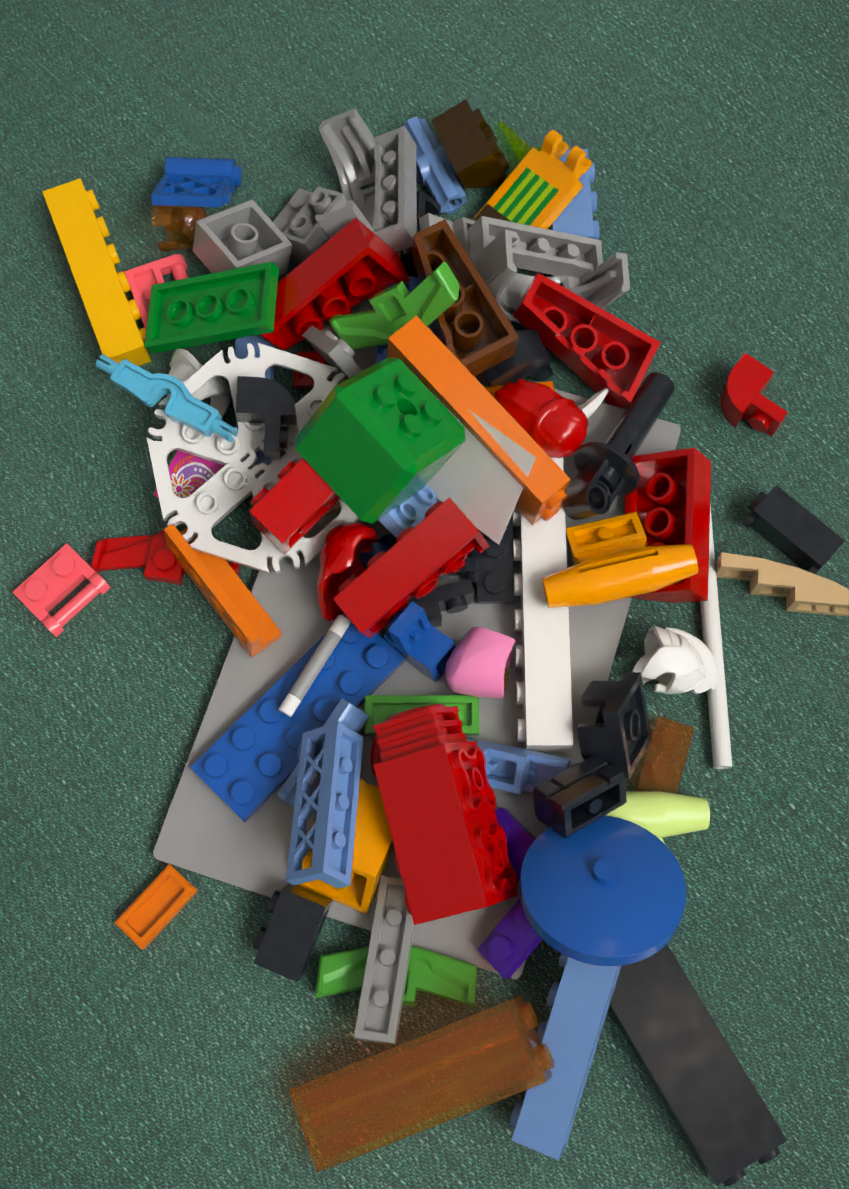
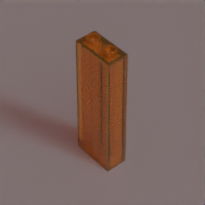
[289,995,554,1173]

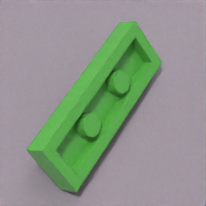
[365,695,479,736]

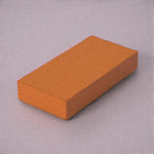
[114,864,198,950]

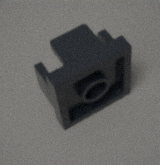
[577,672,652,779]

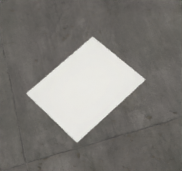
[426,394,536,545]

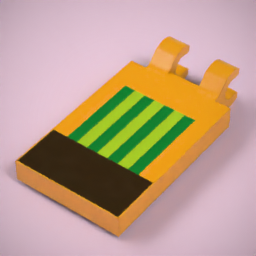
[473,129,592,229]

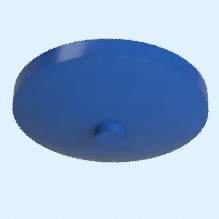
[519,816,686,966]

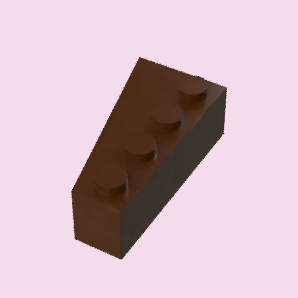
[412,219,519,376]

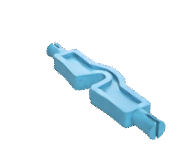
[96,354,238,442]

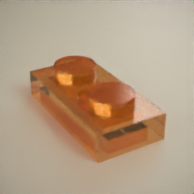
[636,716,695,794]

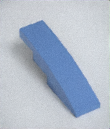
[467,739,571,794]

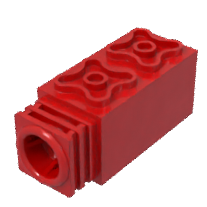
[373,703,518,925]

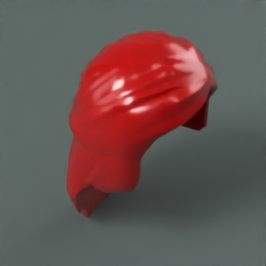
[494,379,588,458]
[317,522,379,621]

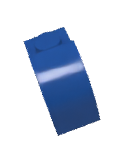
[384,601,456,683]

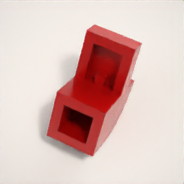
[720,353,788,437]

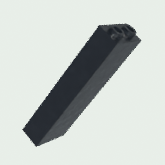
[608,944,787,1187]

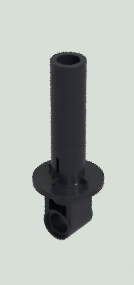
[562,372,675,520]

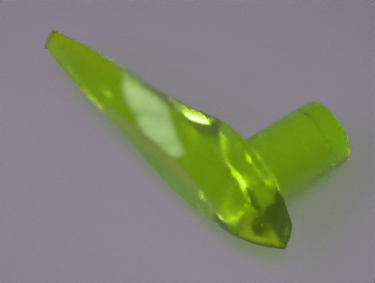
[497,121,543,161]

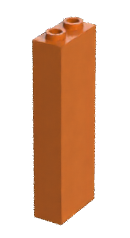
[387,315,571,526]

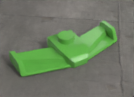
[329,262,460,350]
[315,945,477,1009]

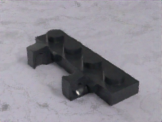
[449,513,514,604]

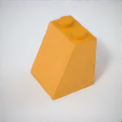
[298,778,394,914]

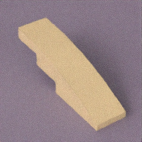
[715,552,849,617]

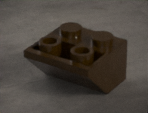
[431,99,510,188]

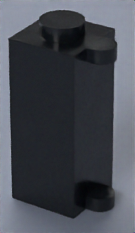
[742,485,845,574]

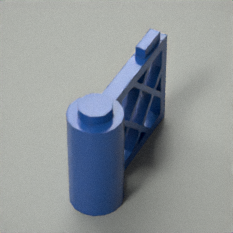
[151,157,242,207]

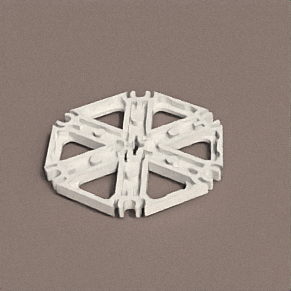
[147,343,359,574]

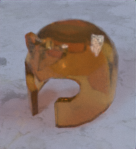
[152,205,208,252]

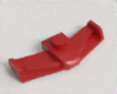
[91,530,241,585]

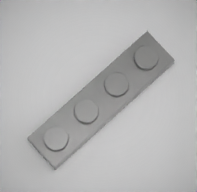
[354,875,415,1046]

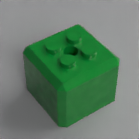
[295,358,466,524]

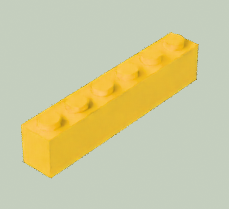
[42,178,151,366]

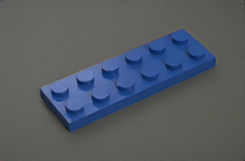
[190,614,405,822]

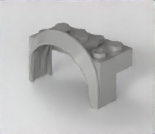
[315,109,417,252]
[468,216,630,324]

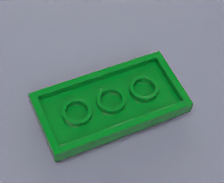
[144,261,279,353]

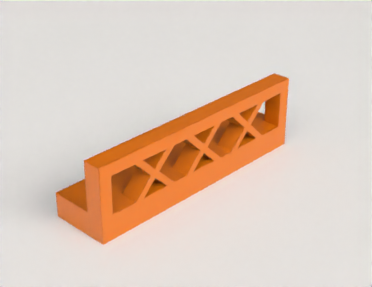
[164,524,282,658]

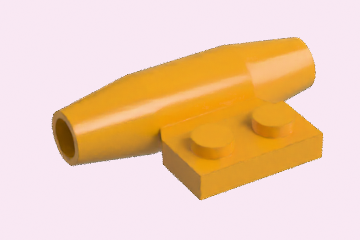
[542,512,698,608]

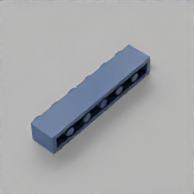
[509,953,621,1160]

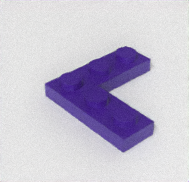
[477,807,543,978]

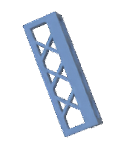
[286,722,363,888]

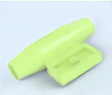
[605,791,710,845]

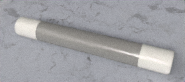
[278,615,351,718]

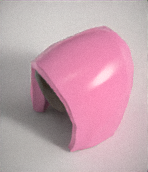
[445,627,515,698]

